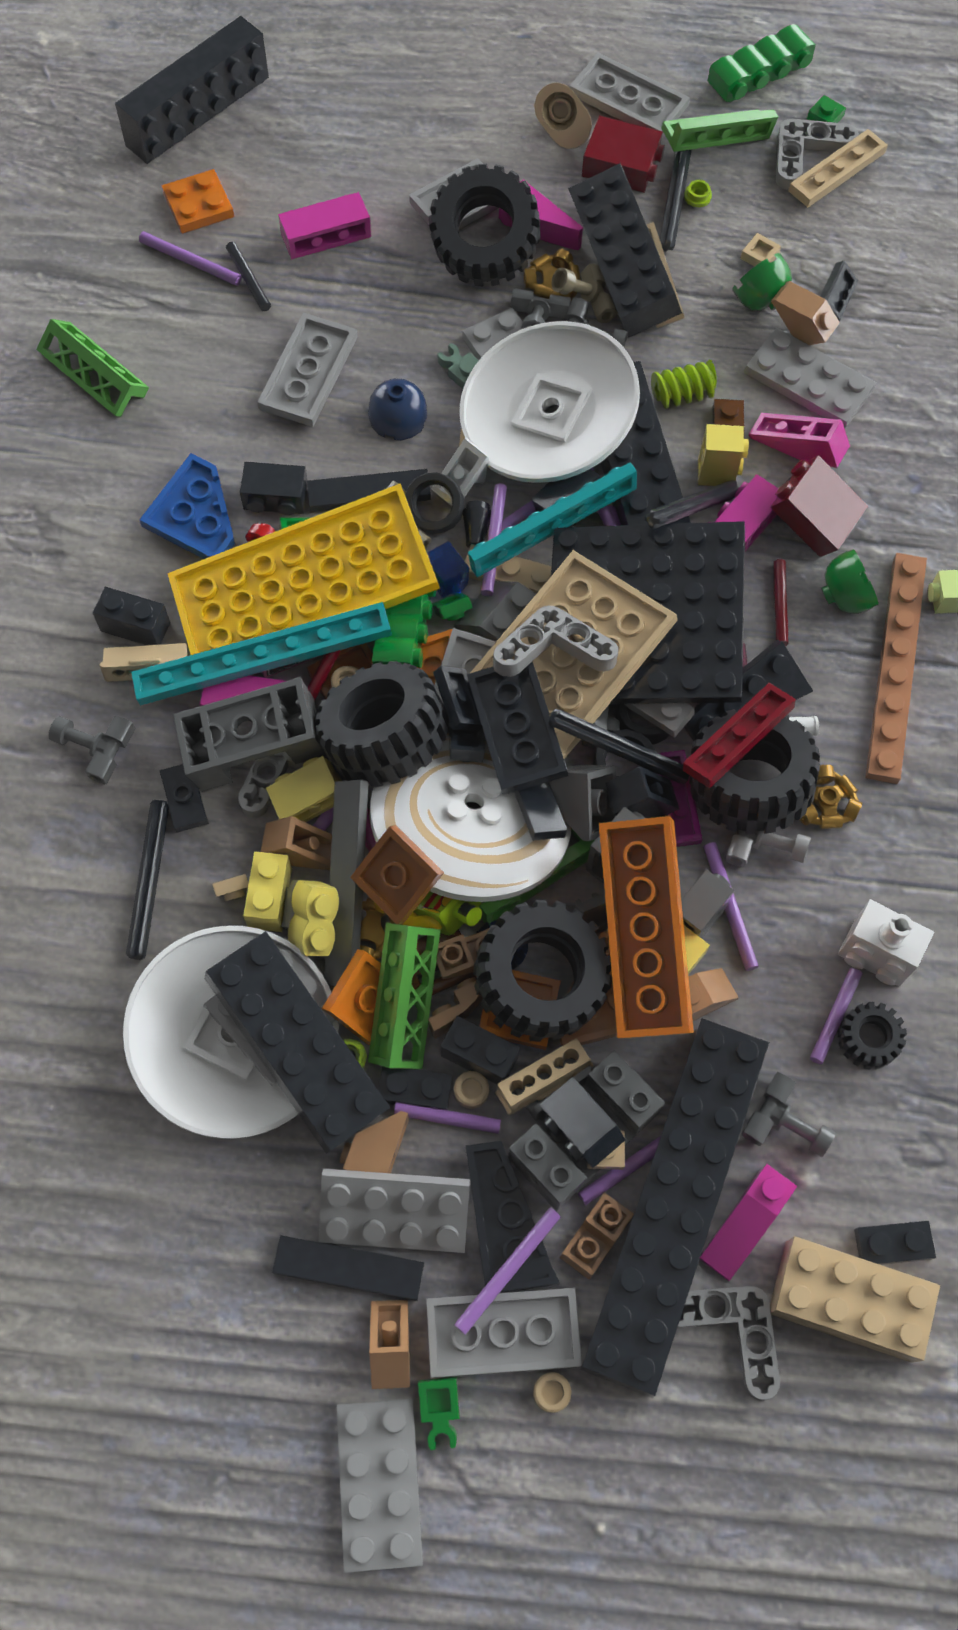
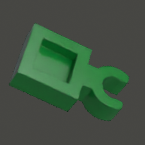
[418,1377,460,1450]

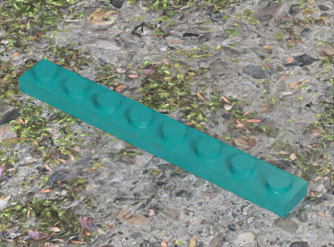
[131,602,392,706]

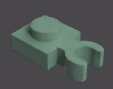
[437,343,479,389]

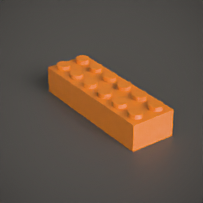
[599,816,694,1038]

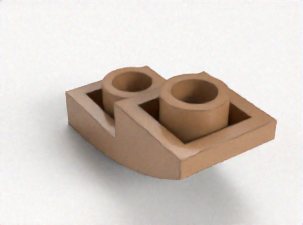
[436,928,490,979]
[428,977,483,1039]
[559,1192,634,1280]

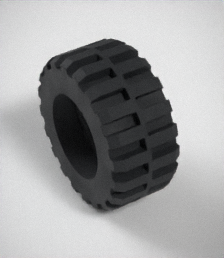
[429,163,540,287]
[315,661,449,787]
[689,709,820,835]
[473,900,613,1042]

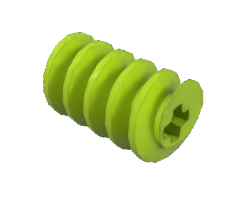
[651,360,717,409]

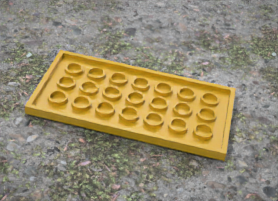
[167,484,440,655]

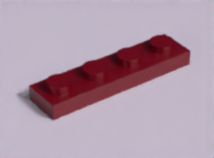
[683,683,796,789]

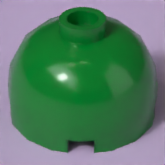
[732,253,792,311]
[821,549,879,614]

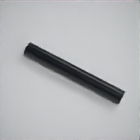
[226,241,271,311]

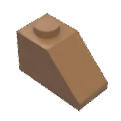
[771,281,840,345]
[261,816,332,870]
[689,968,739,1021]
[340,1111,409,1173]
[369,1299,410,1389]

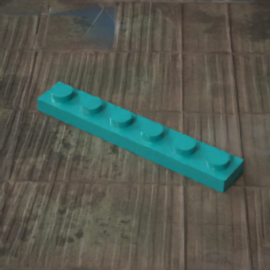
[468,462,637,577]

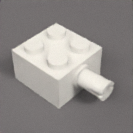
[837,899,934,987]

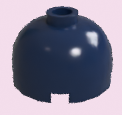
[368,378,428,441]

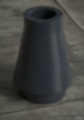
[463,500,491,548]

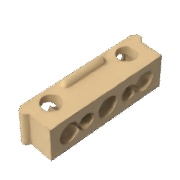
[99,643,190,682]
[495,1038,594,1115]

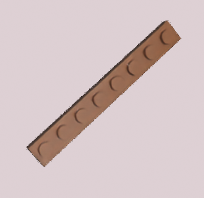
[865,552,927,784]

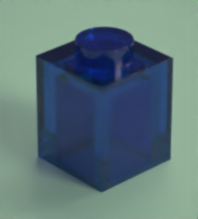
[427,541,470,599]

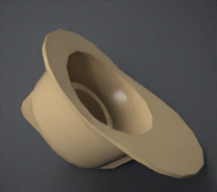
[534,82,592,149]

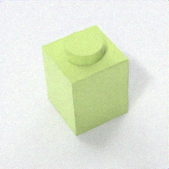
[928,570,958,614]

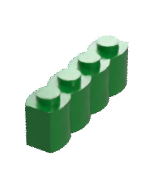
[707,24,816,102]
[372,590,437,668]

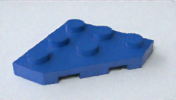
[139,453,235,559]

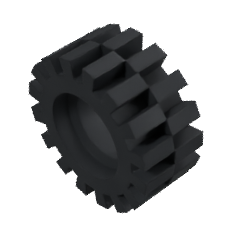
[838,1002,907,1070]

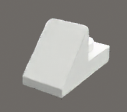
[431,438,489,506]

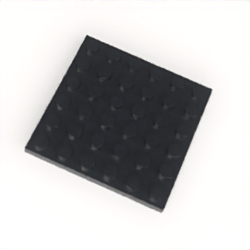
[551,521,745,704]

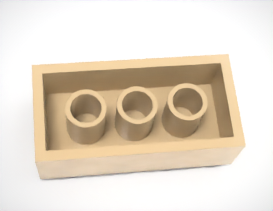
[770,1236,940,1363]

